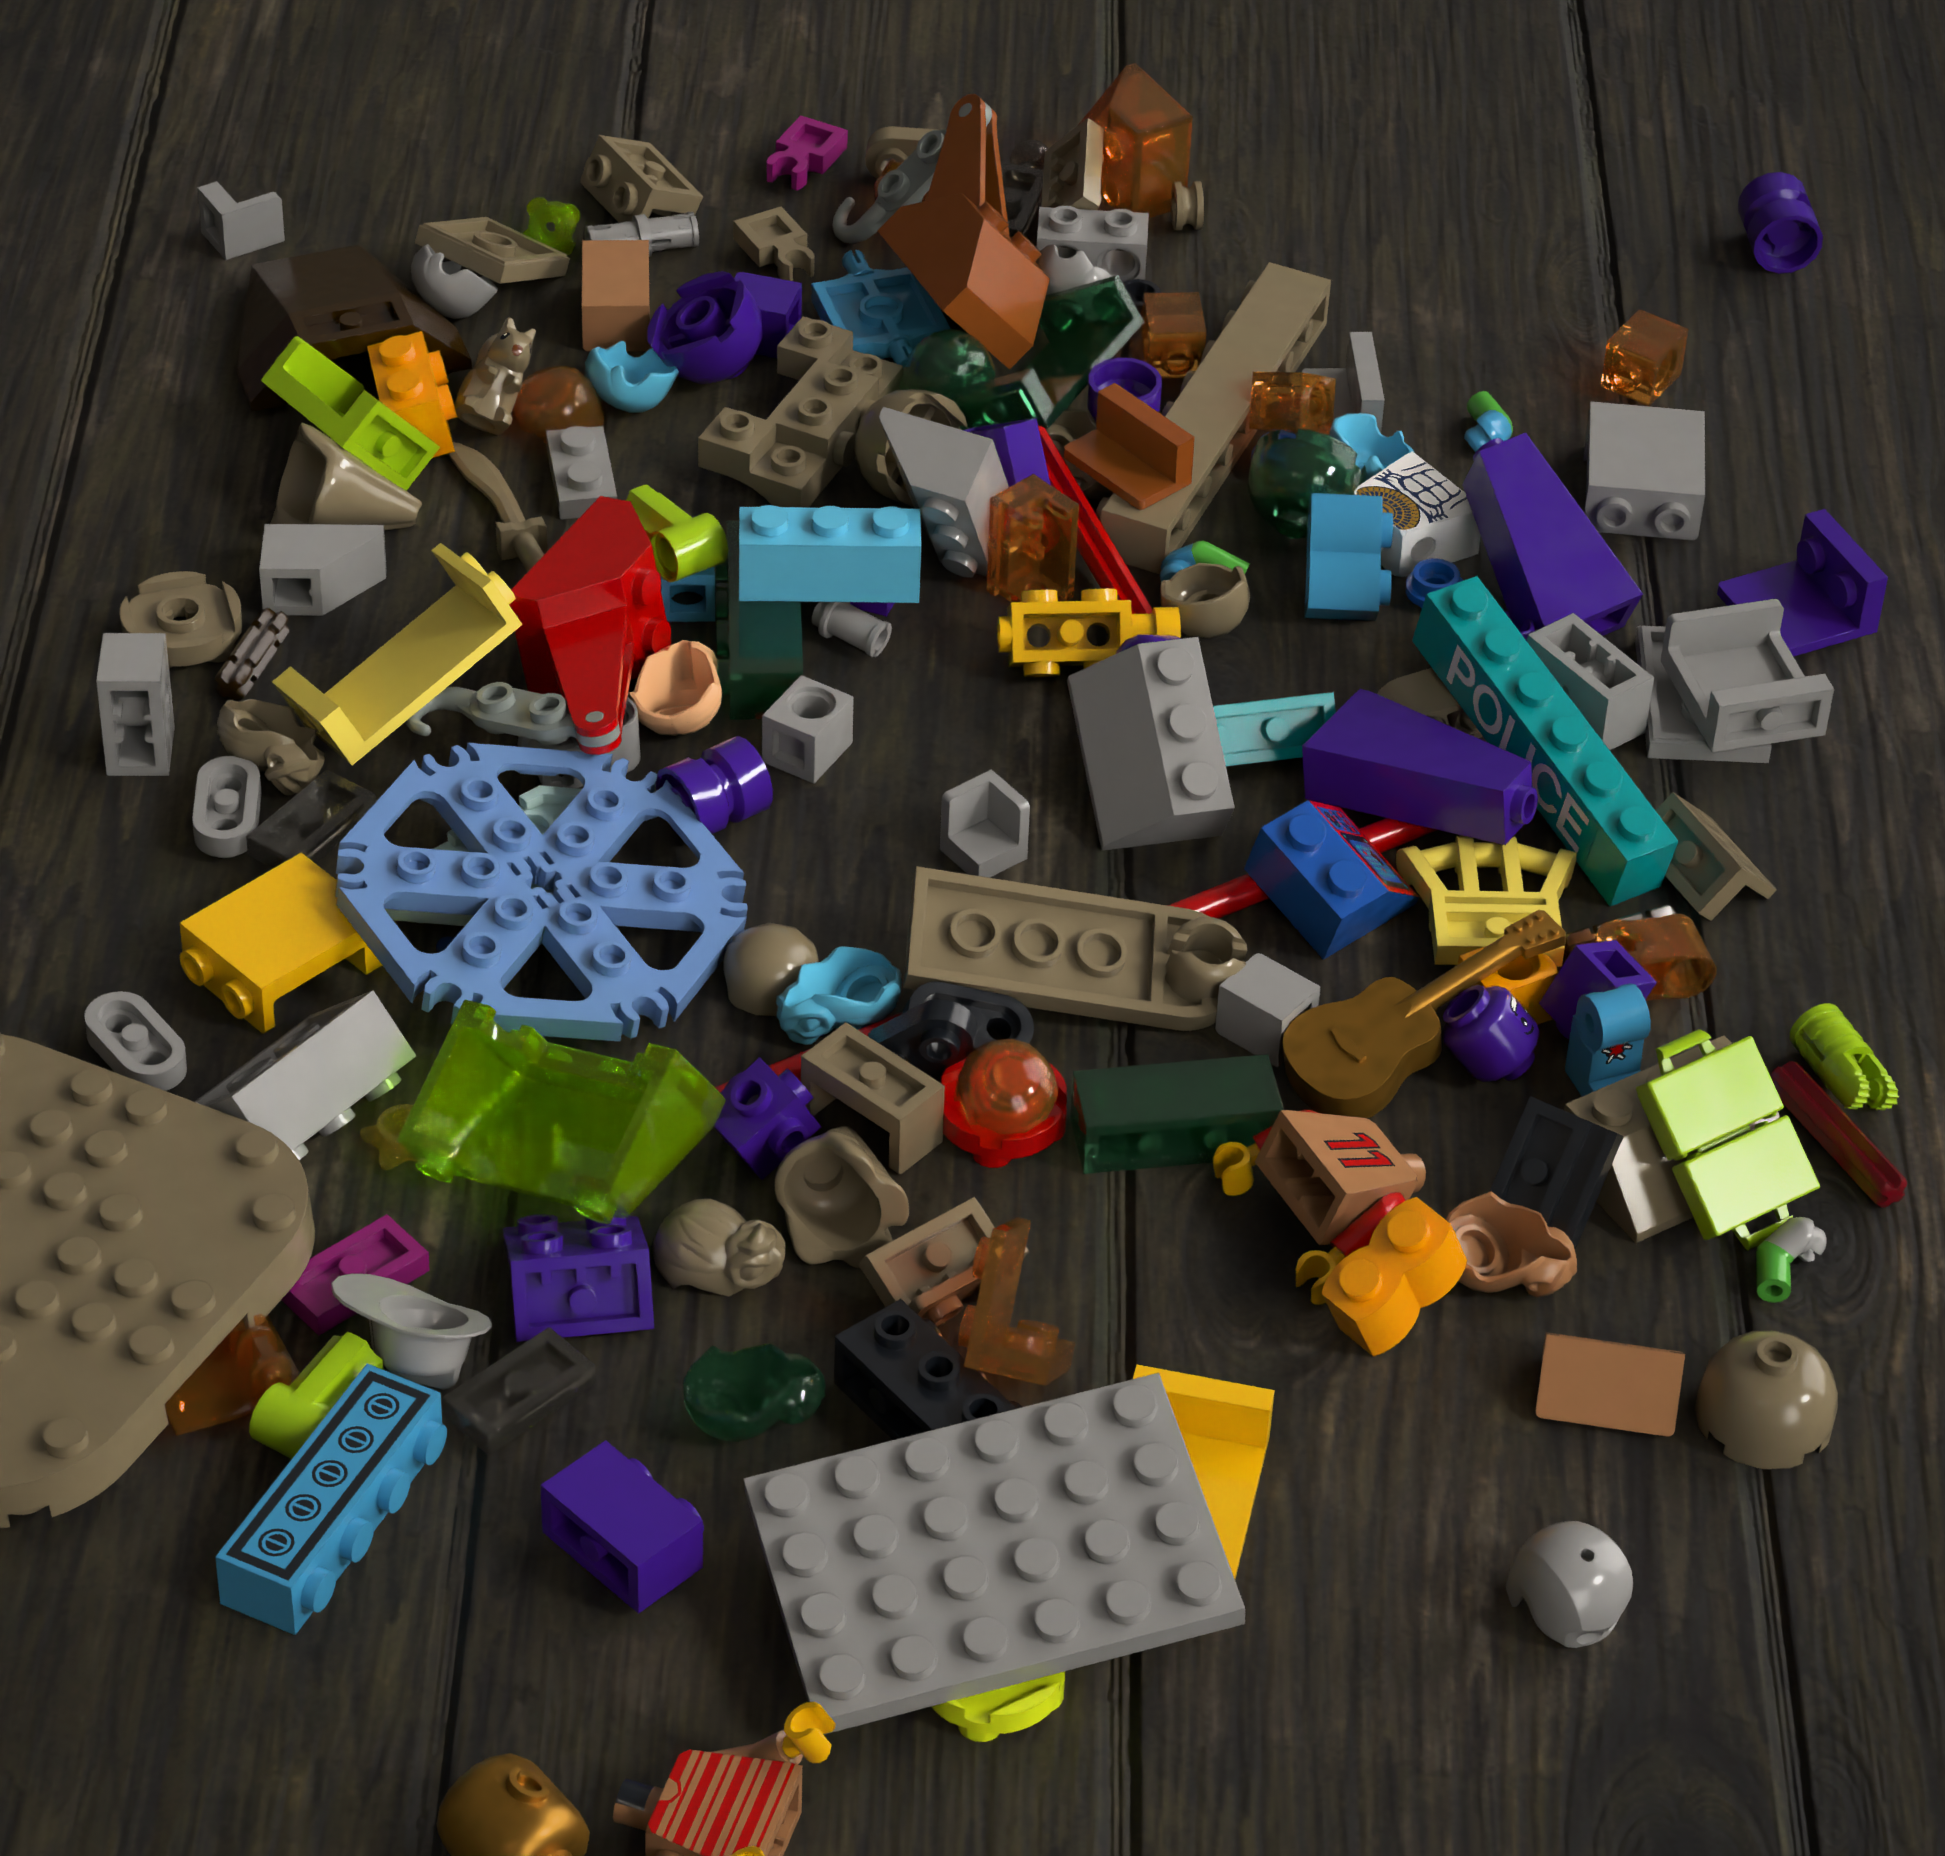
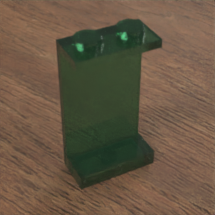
[943,275,1144,430]

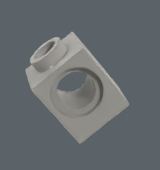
[762,675,854,783]

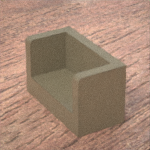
[801,1022,945,1174]

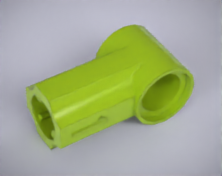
[625,484,729,582]
[249,1331,384,1459]

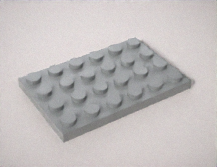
[743,1373,1245,1735]

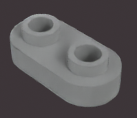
[192,756,261,858]
[84,991,187,1091]

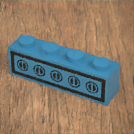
[215,1364,447,1635]

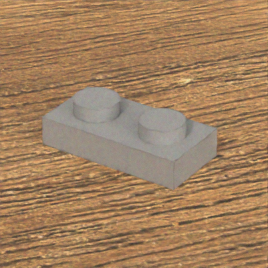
[546,426,617,519]

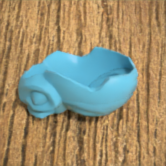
[776,946,902,1045]

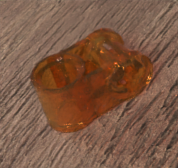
[1595,914,1717,1000]

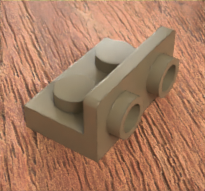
[1041,118,1104,248]
[581,135,703,223]

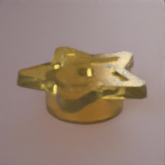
[360,1104,447,1170]

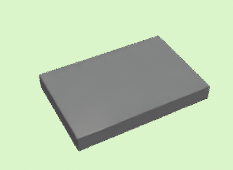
[1635,626,1772,763]

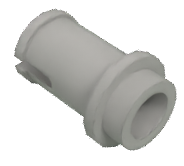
[812,602,892,657]

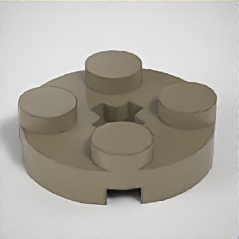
[120,571,242,669]

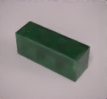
[1070,1054,1284,1174]

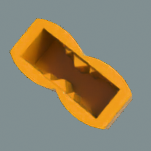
[1321,1197,1467,1357]

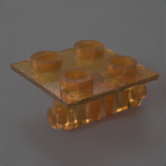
[165,1314,300,1436]

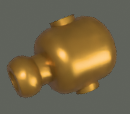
[436,1753,590,1856]

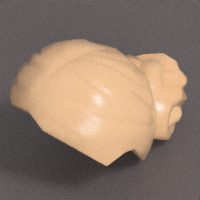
[629,640,722,736]

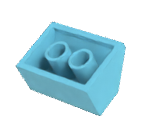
[739,505,921,603]

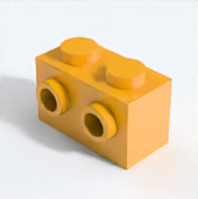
[367,331,457,458]

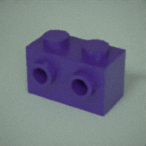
[541,1440,704,1614]

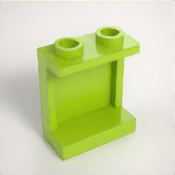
[261,336,440,491]

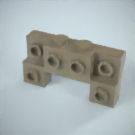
[698,316,903,508]

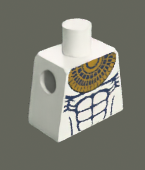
[1351,451,1481,577]

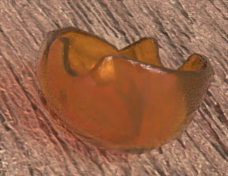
[512,366,605,442]
[953,1039,1058,1134]

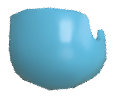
[585,341,679,413]
[1327,413,1415,489]

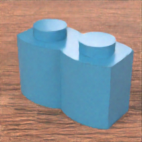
[1305,493,1393,621]

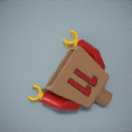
[1213,1110,1426,1305]

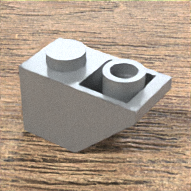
[259,524,387,616]

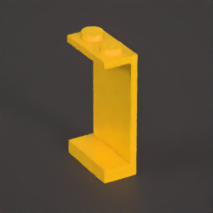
[1133,1364,1275,1579]

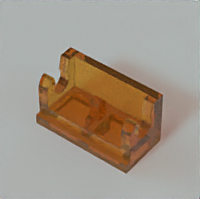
[986,474,1079,602]

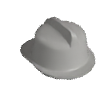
[331,1273,492,1390]

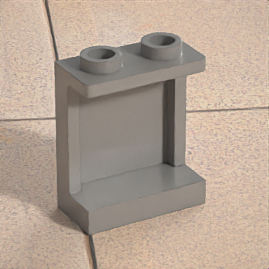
[1584,401,1705,540]
[1660,599,1834,753]

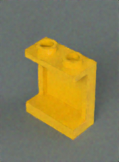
[180,852,382,1034]

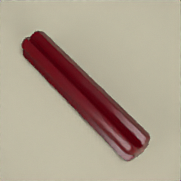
[1770,1061,1907,1208]

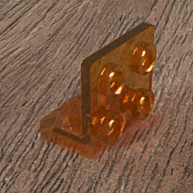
[958,1217,1076,1386]

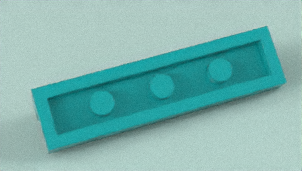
[1213,692,1336,766]

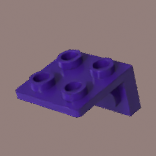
[1717,509,1888,657]
[503,1208,654,1342]

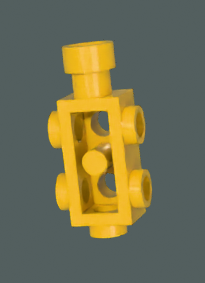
[997,589,1181,677]

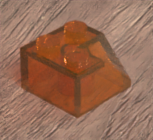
[1078,63,1193,218]

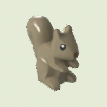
[454,317,536,435]

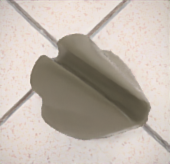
[270,422,422,530]
[775,1126,909,1268]

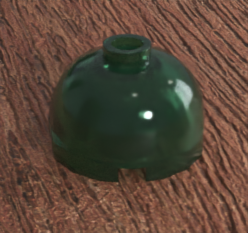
[1247,429,1367,539]

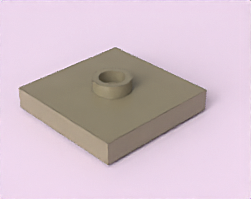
[415,217,570,284]

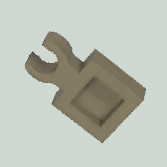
[733,206,815,281]

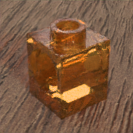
[1140,292,1206,378]
[1601,309,1689,406]
[1249,371,1336,435]

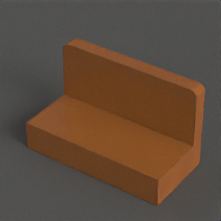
[1064,383,1195,510]

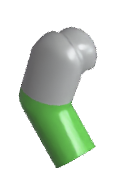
[1756,1217,1827,1303]

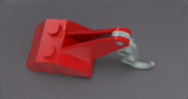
[405,496,671,755]

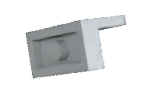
[1301,332,1385,446]

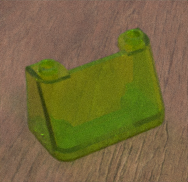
[397,1000,726,1224]

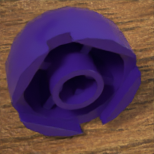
[647,271,762,384]

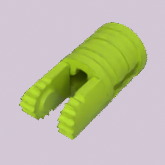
[1789,1003,1899,1110]

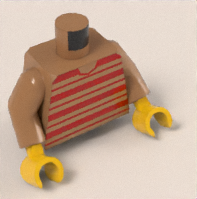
[613,1702,836,1856]

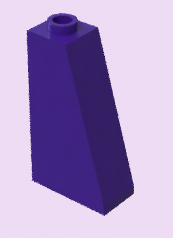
[1462,432,1643,636]
[1302,689,1538,845]

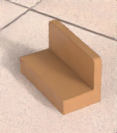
[1535,1332,1685,1437]

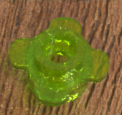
[522,197,580,256]

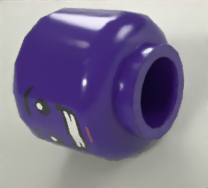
[1442,985,1539,1082]

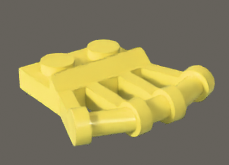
[1396,836,1577,967]

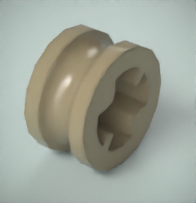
[1171,181,1204,230]

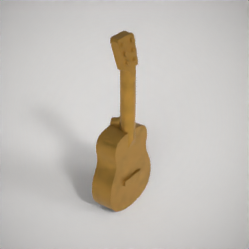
[1282,910,1566,1118]

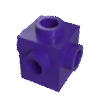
[700,1057,821,1180]

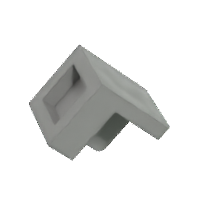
[197,181,285,260]
[940,769,1030,878]
[1215,953,1321,1067]

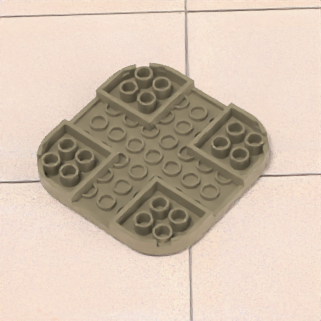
[0,1033,315,1528]

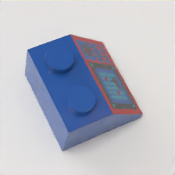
[1244,800,1419,960]

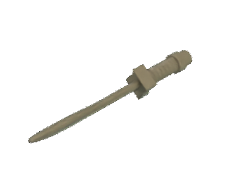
[447,442,548,572]

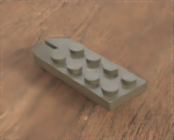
[903,866,1248,1031]

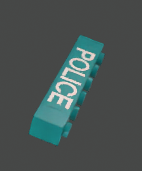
[1412,576,1678,907]

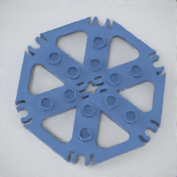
[335,743,748,1041]

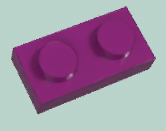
[282,1214,430,1336]

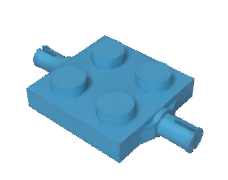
[811,250,951,377]

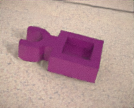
[767,115,848,191]

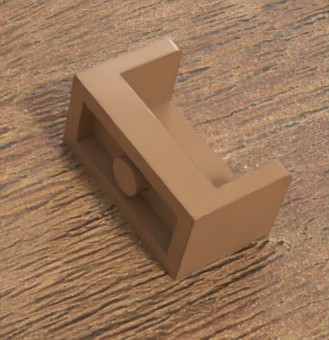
[582,240,650,351]

